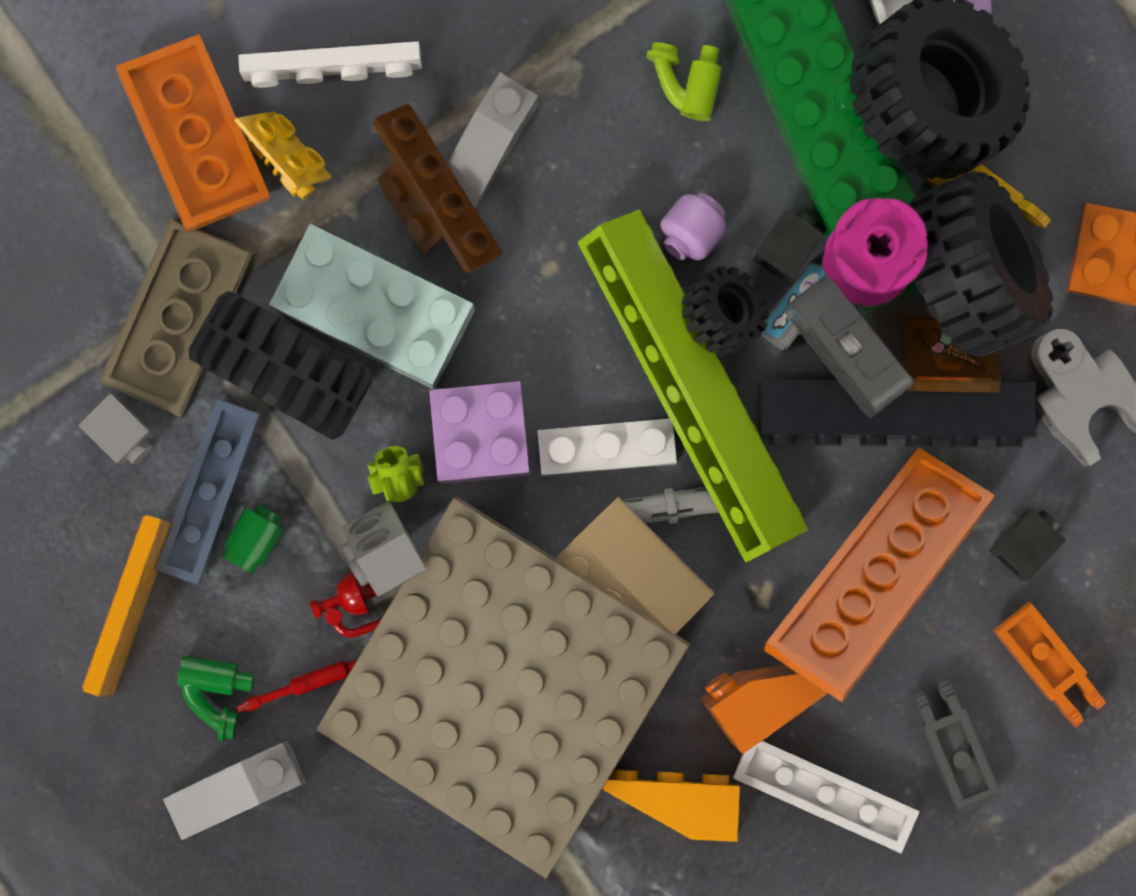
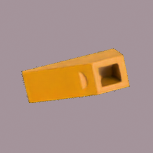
[602,769,740,842]

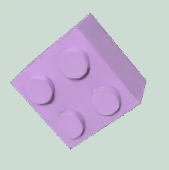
[429,381,530,485]

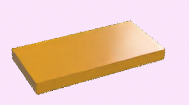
[82,515,172,696]

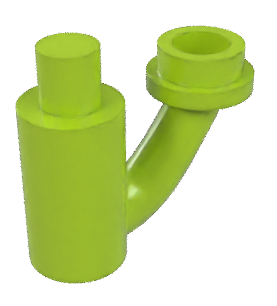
[646,42,722,121]

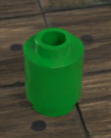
[222,504,285,574]

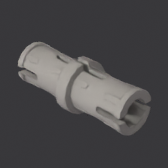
[624,486,718,524]

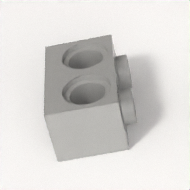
[341,501,426,597]

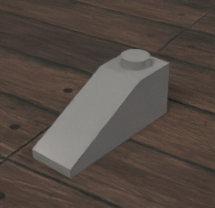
[447,72,539,209]
[163,741,307,841]

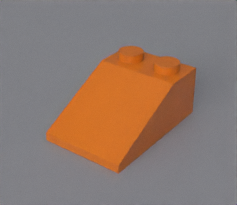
[700,664,828,754]

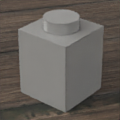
[78,393,156,467]

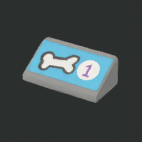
[761,263,825,351]

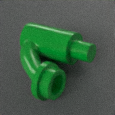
[177,655,255,742]

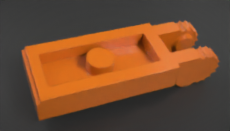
[992,601,1106,728]

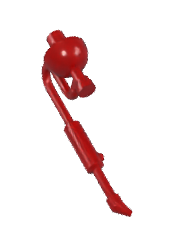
[235,571,382,713]

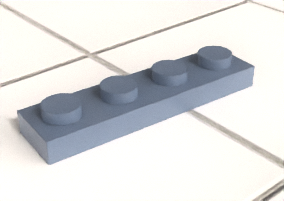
[155,399,261,585]

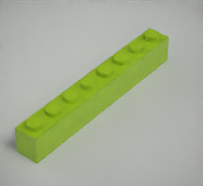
[577,209,809,563]

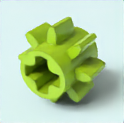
[367,446,424,502]

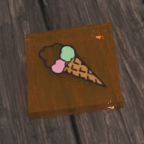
[901,317,1001,393]

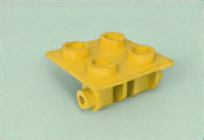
[235,111,332,200]

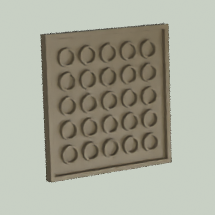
[316,497,691,879]

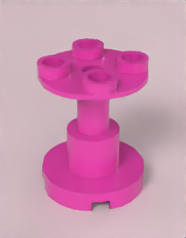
[822,198,927,308]

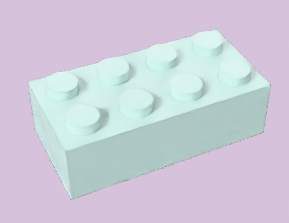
[269,224,475,390]

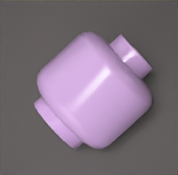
[660,193,727,260]

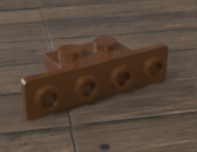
[373,104,502,273]

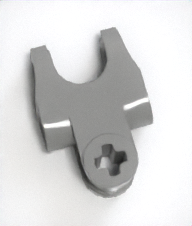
[1030,329,1136,467]

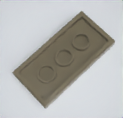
[98,218,255,418]

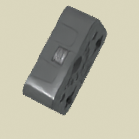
[785,275,913,418]

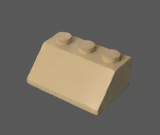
[555,497,715,634]

